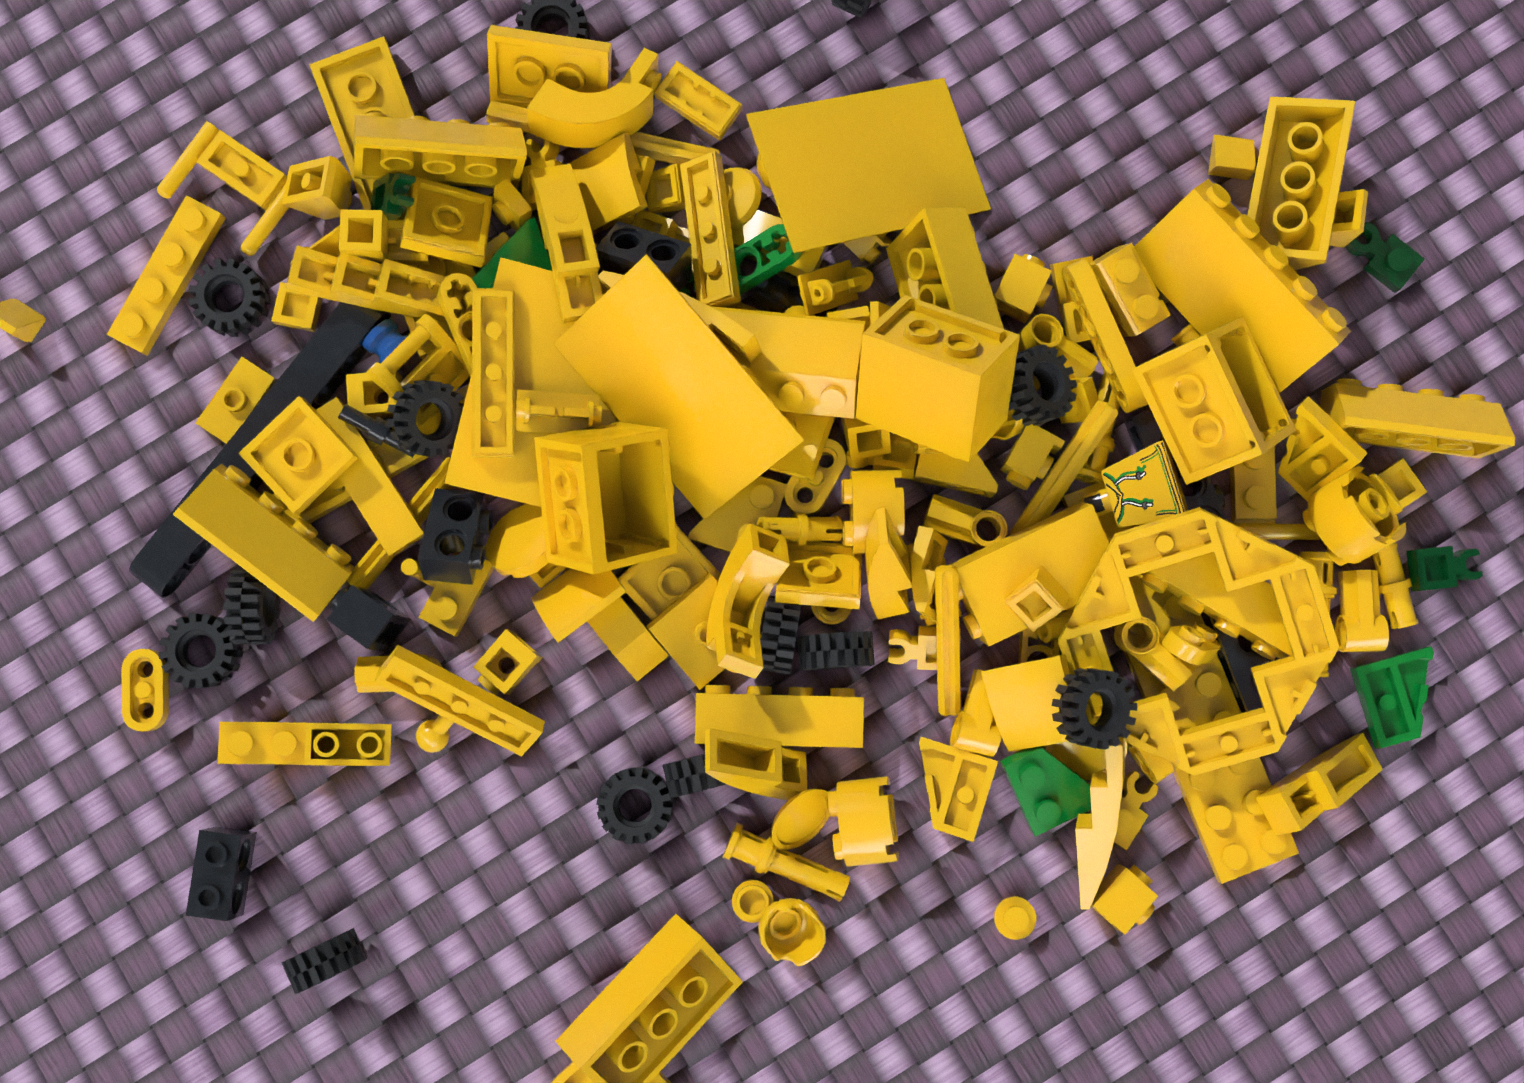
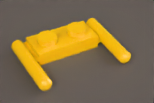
[157,121,289,256]
[1230,419,1321,540]

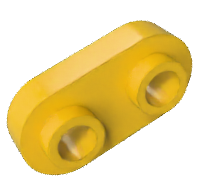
[784,439,846,516]
[1162,622,1221,665]
[121,649,169,732]

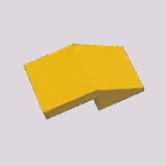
[339,209,431,265]
[587,596,669,682]

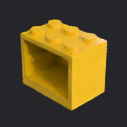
[856,295,1020,462]
[1132,316,1296,485]
[534,422,678,575]

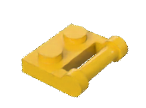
[367,314,470,426]

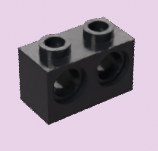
[596,221,692,292]
[418,488,493,585]
[326,585,411,652]
[185,827,257,921]

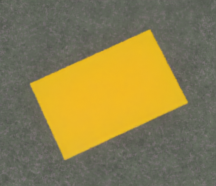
[746,78,991,253]
[553,254,805,519]
[444,258,616,507]

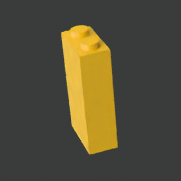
[949,502,1109,646]

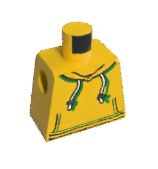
[1084,440,1189,527]

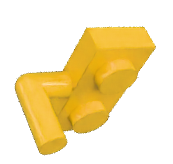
[401,553,494,637]

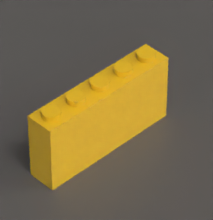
[1134,179,1351,393]

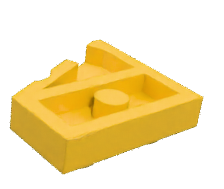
[1278,396,1367,501]
[688,476,787,553]
[919,737,998,842]

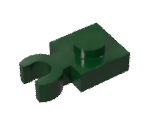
[371,172,416,220]
[1345,222,1425,293]
[1406,546,1483,592]

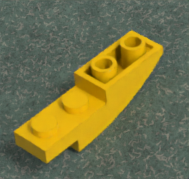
[530,164,603,323]
[217,721,392,766]

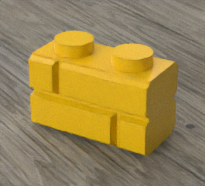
[1089,243,1171,337]

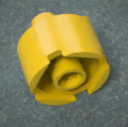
[1302,466,1406,566]
[841,470,905,554]
[828,776,899,867]

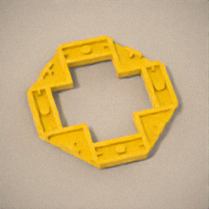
[1058,507,1339,776]

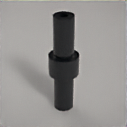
[338,404,415,458]

